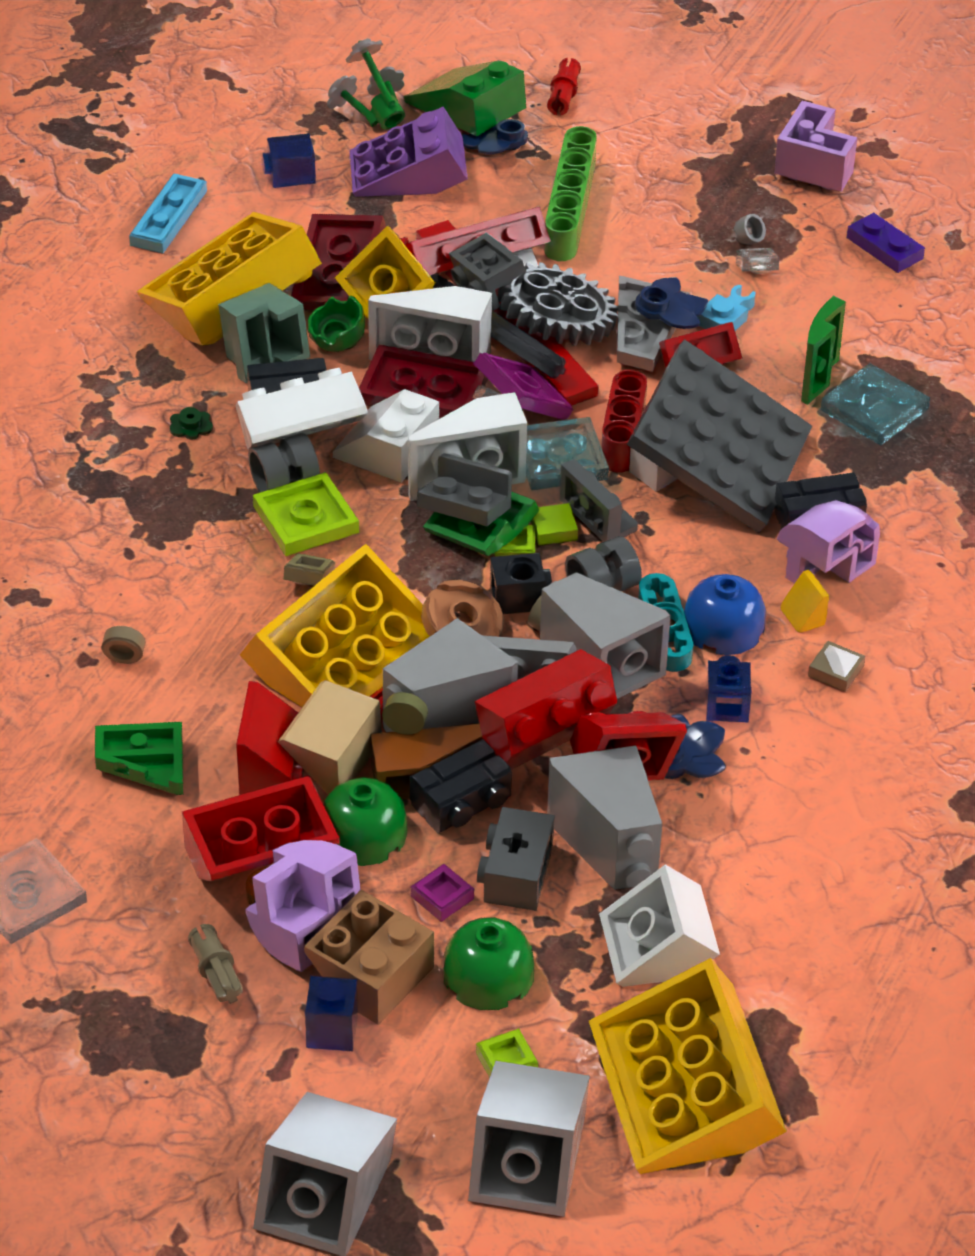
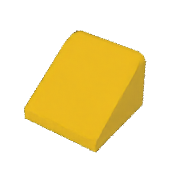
[780,569,829,633]

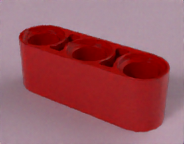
[601,370,647,473]

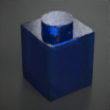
[262,133,316,188]
[305,976,358,1051]

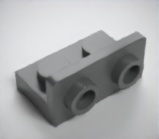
[449,232,526,311]
[417,453,512,526]
[560,459,638,542]

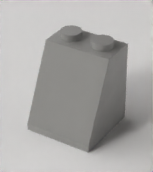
[540,573,670,699]
[382,618,518,732]
[547,746,662,890]
[468,1061,590,1217]
[253,1092,397,1256]

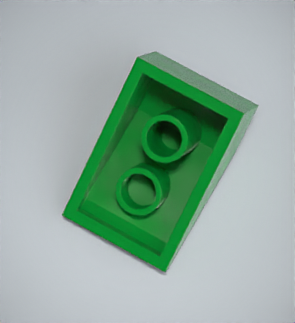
[404,60,527,136]

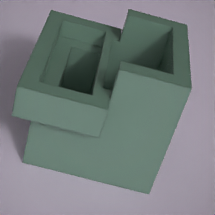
[218,283,310,383]

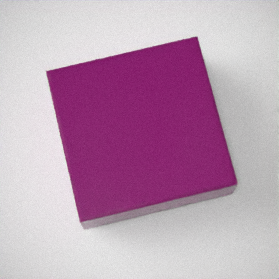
[411,864,474,922]

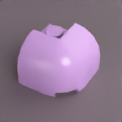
[777,500,880,584]
[245,840,361,972]

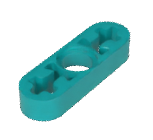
[638,573,693,672]

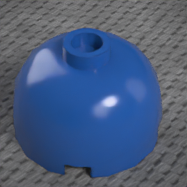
[684,574,766,655]

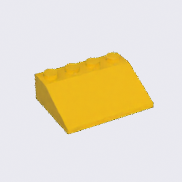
[136,212,322,346]
[240,544,430,707]
[589,958,787,1174]

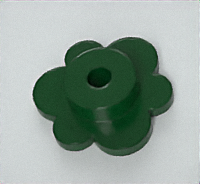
[170,407,213,440]

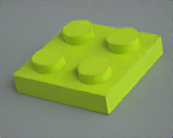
[253,472,359,557]

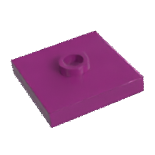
[473,353,574,420]

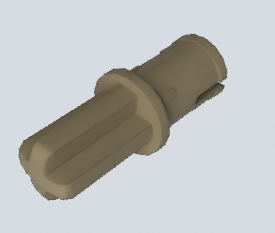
[188,924,243,1004]

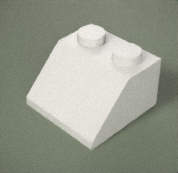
[333,389,439,483]
[599,865,720,987]

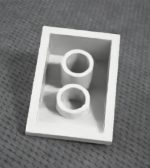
[368,286,492,362]
[408,392,527,501]

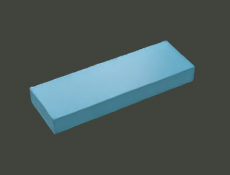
[129,173,207,254]

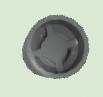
[248,433,320,492]
[565,536,642,591]

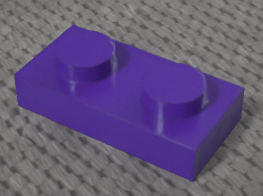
[846,212,925,273]

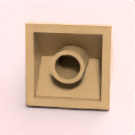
[278,680,382,795]

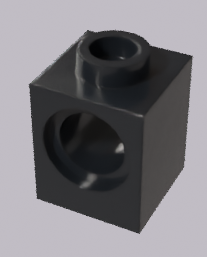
[490,553,552,614]

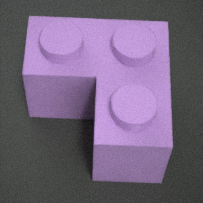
[774,101,857,192]

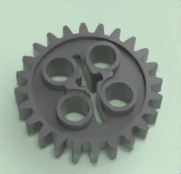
[497,262,618,346]

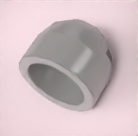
[734,214,766,245]

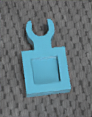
[698,285,756,331]

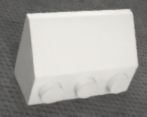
[235,368,368,451]

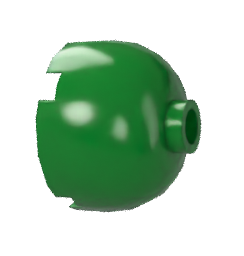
[323,777,407,866]
[443,917,534,1010]

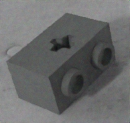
[477,807,555,911]

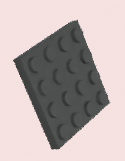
[627,339,812,533]

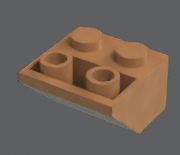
[304,890,434,1025]

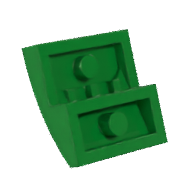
[801,295,846,405]
[423,492,539,556]

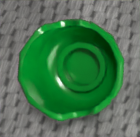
[308,296,365,352]

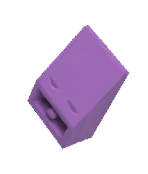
[350,107,468,197]

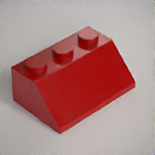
[475,649,617,770]
[182,776,340,881]

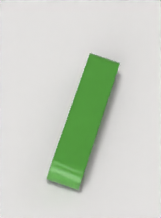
[544,126,597,261]

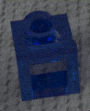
[706,655,752,722]

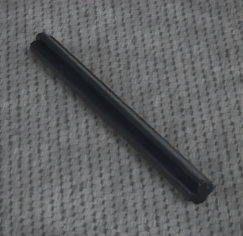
[430,274,566,378]

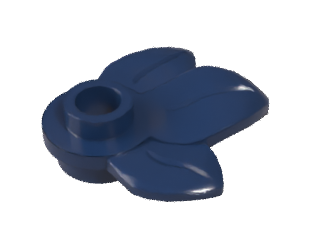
[462,119,528,155]
[635,277,708,329]
[665,714,726,779]

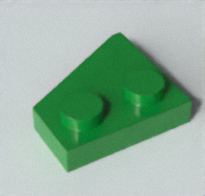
[95,722,184,795]

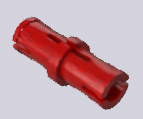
[547,58,581,115]

